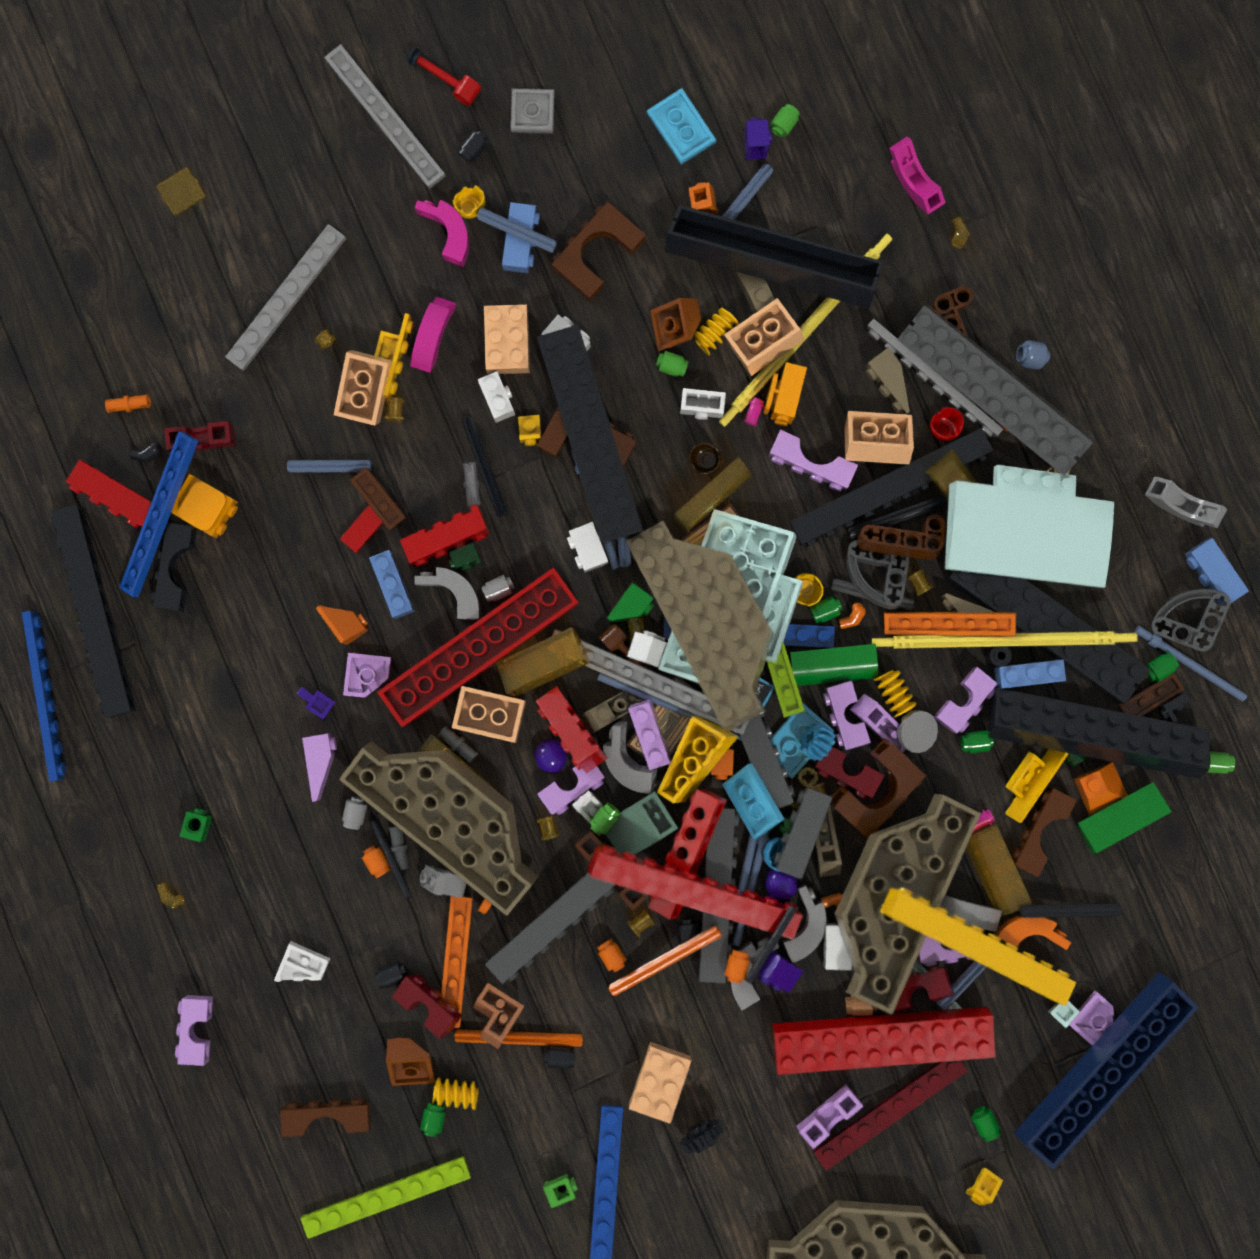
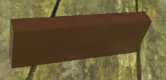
[350,467,406,531]
[1118,673,1185,716]

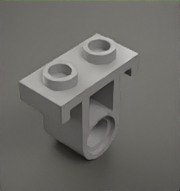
[420,865,467,897]

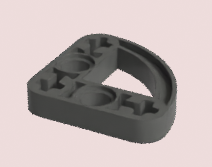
[846,540,909,609]
[1151,589,1230,652]

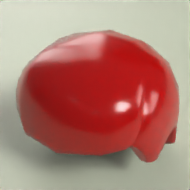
[930,407,964,441]

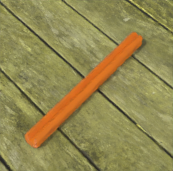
[608,926,722,996]
[454,1029,583,1047]

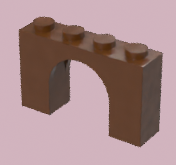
[551,202,646,302]
[537,406,636,468]
[830,738,926,839]

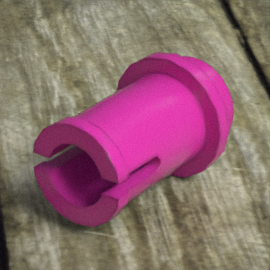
[744,398,765,426]
[973,809,995,833]

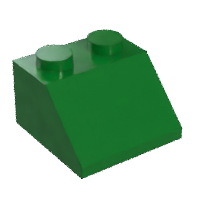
[607,583,654,623]

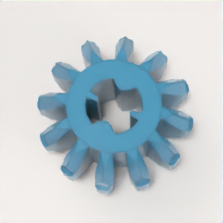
[799,723,835,761]

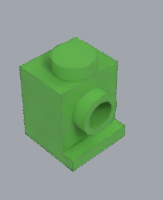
[543,1174,578,1208]

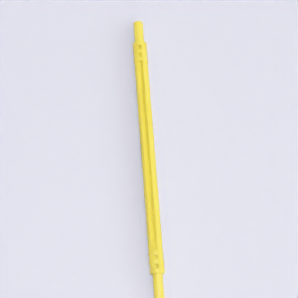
[719,234,892,427]
[872,631,1137,649]

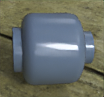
[1016,341,1050,370]

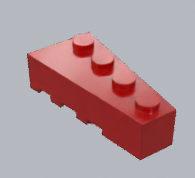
[66,460,152,528]
[400,504,490,567]
[536,686,608,774]

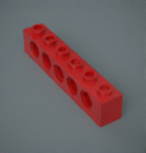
[648,789,727,919]

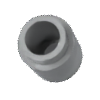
[481,575,515,602]
[342,797,368,830]

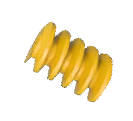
[694,308,739,355]
[874,670,916,718]
[432,1077,479,1110]

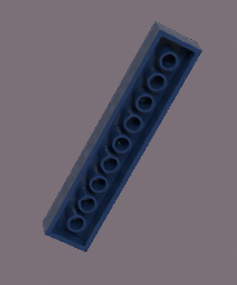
[1014,972,1199,1169]

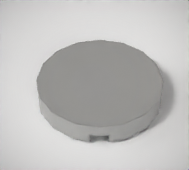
[897,710,938,753]

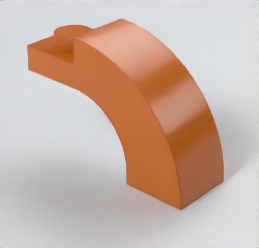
[994,915,1071,950]

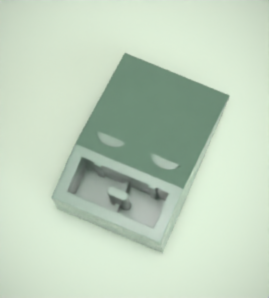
[607,790,678,854]

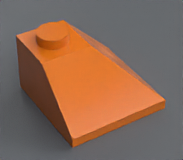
[316,606,368,645]
[1073,762,1128,816]

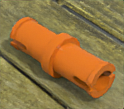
[105,394,151,413]

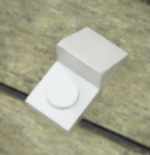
[573,791,603,823]

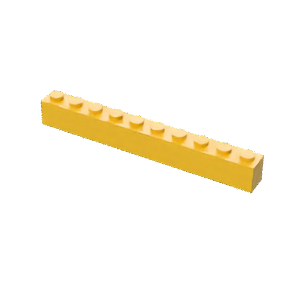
[880,887,1076,1006]

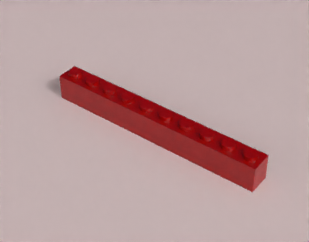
[588,845,803,939]

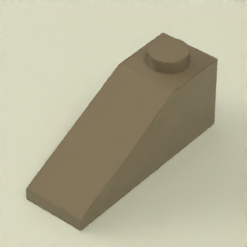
[734,271,775,314]
[814,805,842,877]

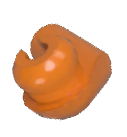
[838,603,866,629]
[820,893,843,908]

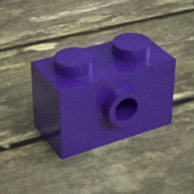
[744,118,772,160]
[757,951,804,992]

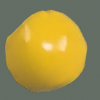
[453,186,485,219]
[795,573,823,606]

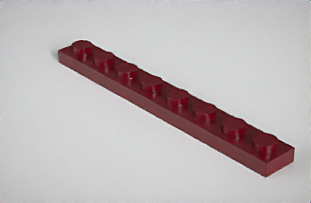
[813,1060,967,1171]

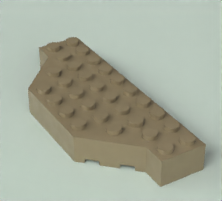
[626,521,774,732]
[339,741,538,916]
[835,794,981,1014]
[767,1200,987,1259]

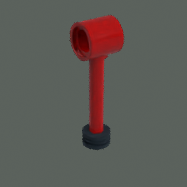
[407,47,482,106]

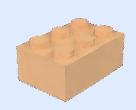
[724,298,804,376]
[484,305,530,374]
[334,350,393,426]
[844,411,914,464]
[452,686,526,743]
[629,1042,691,1123]

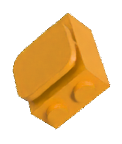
[763,362,807,426]
[171,474,238,538]

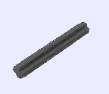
[831,579,914,611]

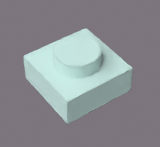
[1048,1001,1080,1028]

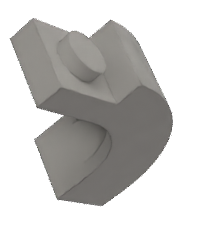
[1145,476,1227,528]
[415,567,481,620]
[603,721,657,794]
[782,884,826,963]
[940,895,1002,932]
[730,936,779,1010]

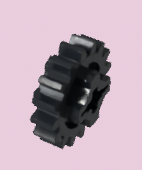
[679,1118,725,1154]

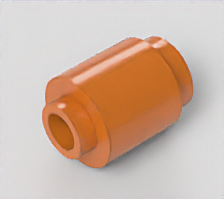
[362,845,391,879]
[597,939,627,973]
[724,950,750,984]

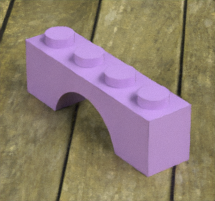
[768,430,858,492]

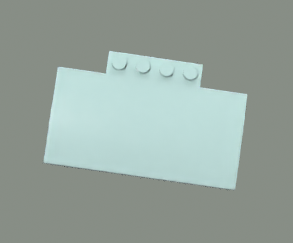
[945,465,1114,588]
[658,509,803,684]

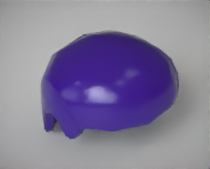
[534,739,568,774]
[765,869,798,901]

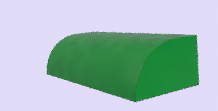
[788,644,878,686]
[1078,782,1172,855]

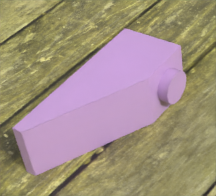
[850,694,905,753]
[302,733,337,802]

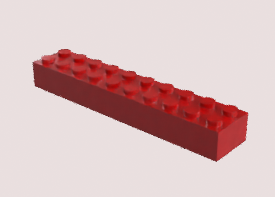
[377,568,579,727]
[772,1006,995,1075]

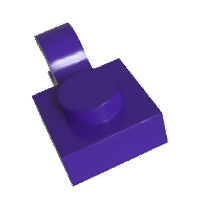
[297,687,336,720]

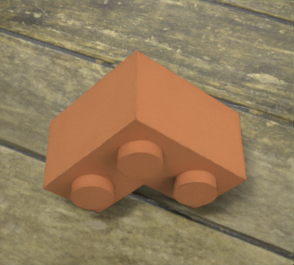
[473,983,524,1049]

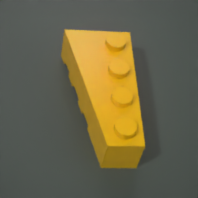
[657,716,738,803]

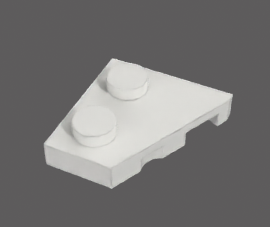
[274,941,331,982]

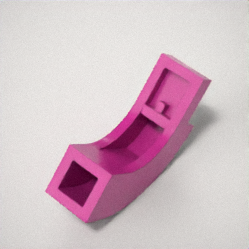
[890,137,945,214]
[415,200,469,267]
[410,297,456,373]

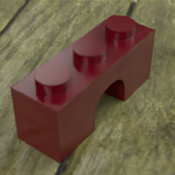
[164,421,236,452]
[814,747,885,799]
[893,966,955,1014]
[392,974,462,1039]

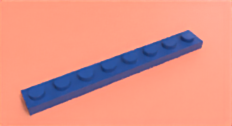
[119,431,199,597]
[22,611,66,782]
[664,618,835,648]
[590,1105,623,1259]

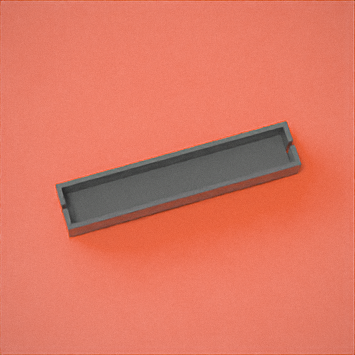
[897,305,1095,476]

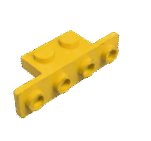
[374,313,414,399]
[1005,749,1069,823]

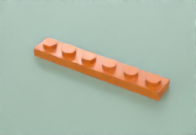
[884,612,1016,636]
[441,896,473,1028]

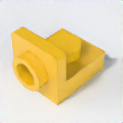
[518,415,541,446]
[966,1168,1003,1205]

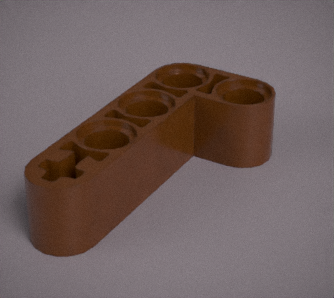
[931,286,973,336]
[857,515,945,560]

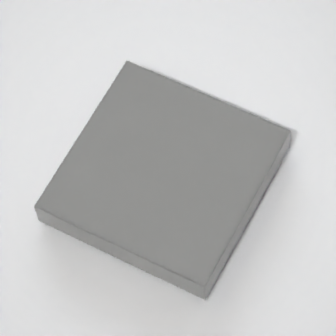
[511,89,554,133]

